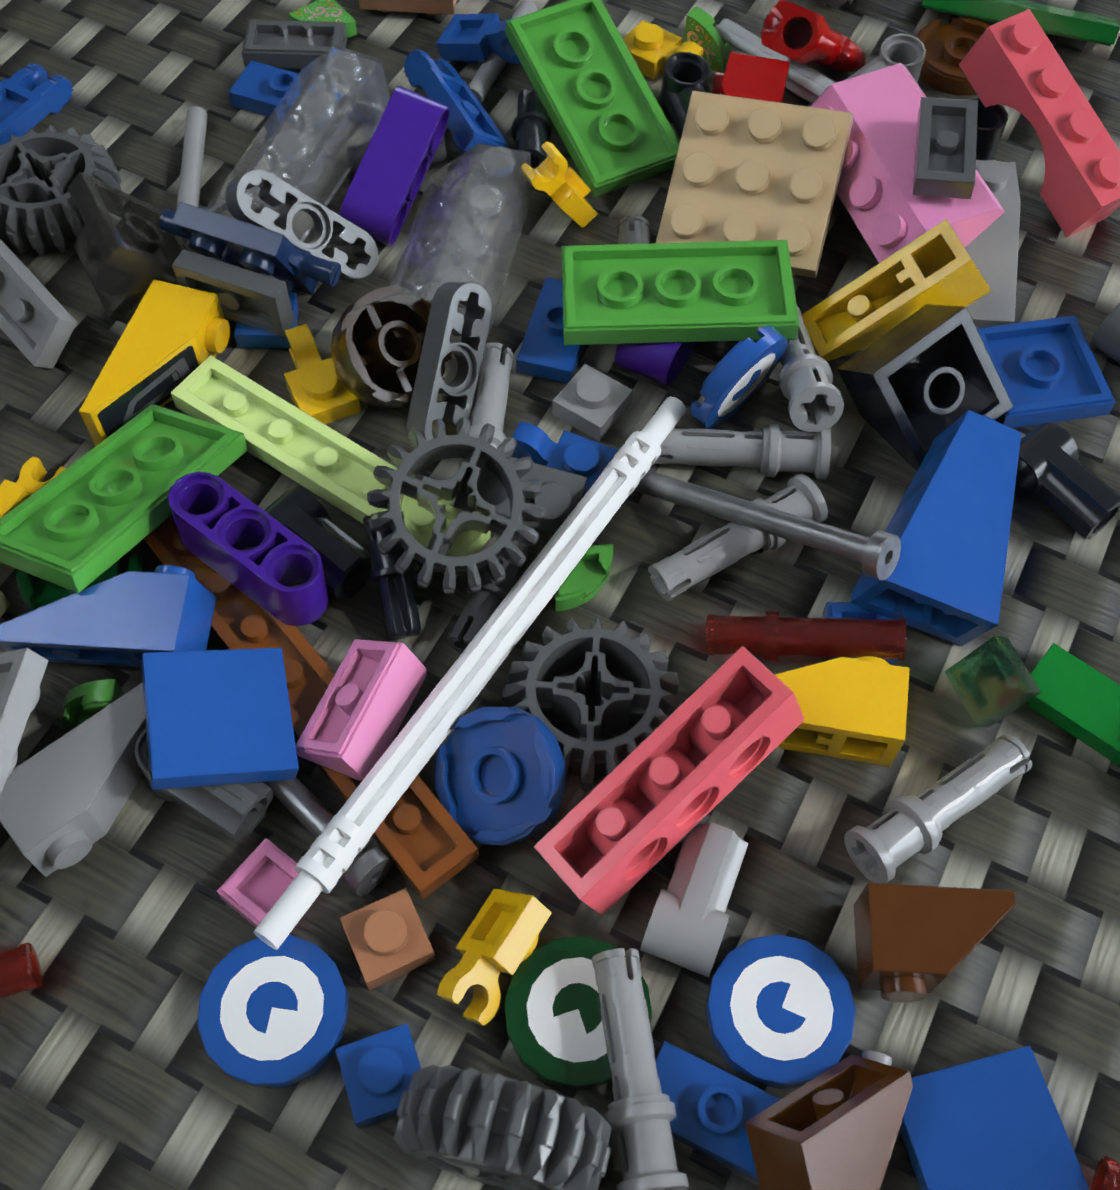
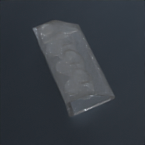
[205,45,390,242]
[390,144,531,344]

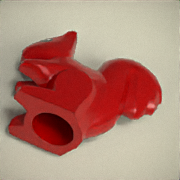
[761,0,866,72]

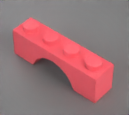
[959,9,1120,238]

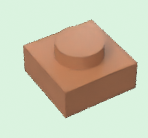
[340,888,436,991]

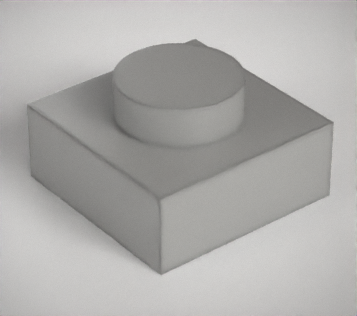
[552,364,633,442]

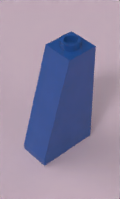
[850,410,1022,646]

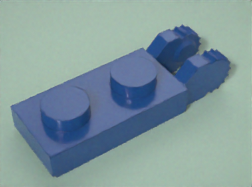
[403,49,510,163]
[0,63,73,145]

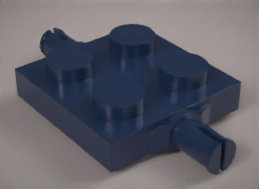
[159,202,341,295]

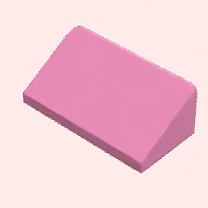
[296,639,427,781]

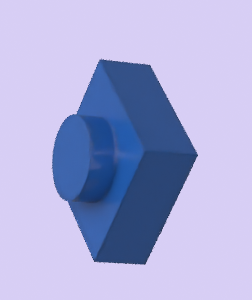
[335,1023,421,1129]

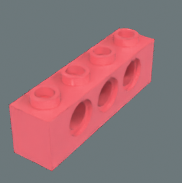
[534,646,805,916]

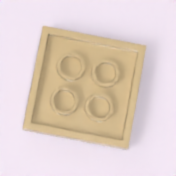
[656,91,853,278]

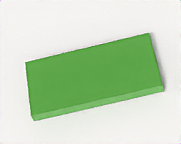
[505,0,680,198]
[562,240,799,345]
[0,404,248,593]

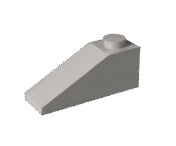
[965,160,1021,327]
[0,683,146,877]

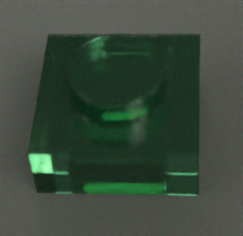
[945,636,1041,727]

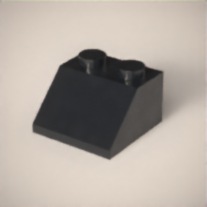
[837,304,1013,471]

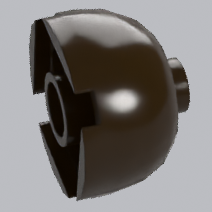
[331,286,452,409]

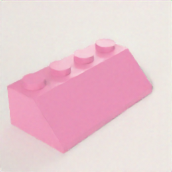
[810,63,1005,263]

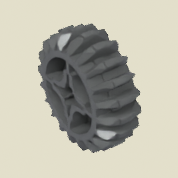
[0,125,122,257]
[367,417,545,594]
[502,615,683,793]
[394,1065,611,1190]

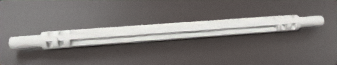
[254,397,686,950]

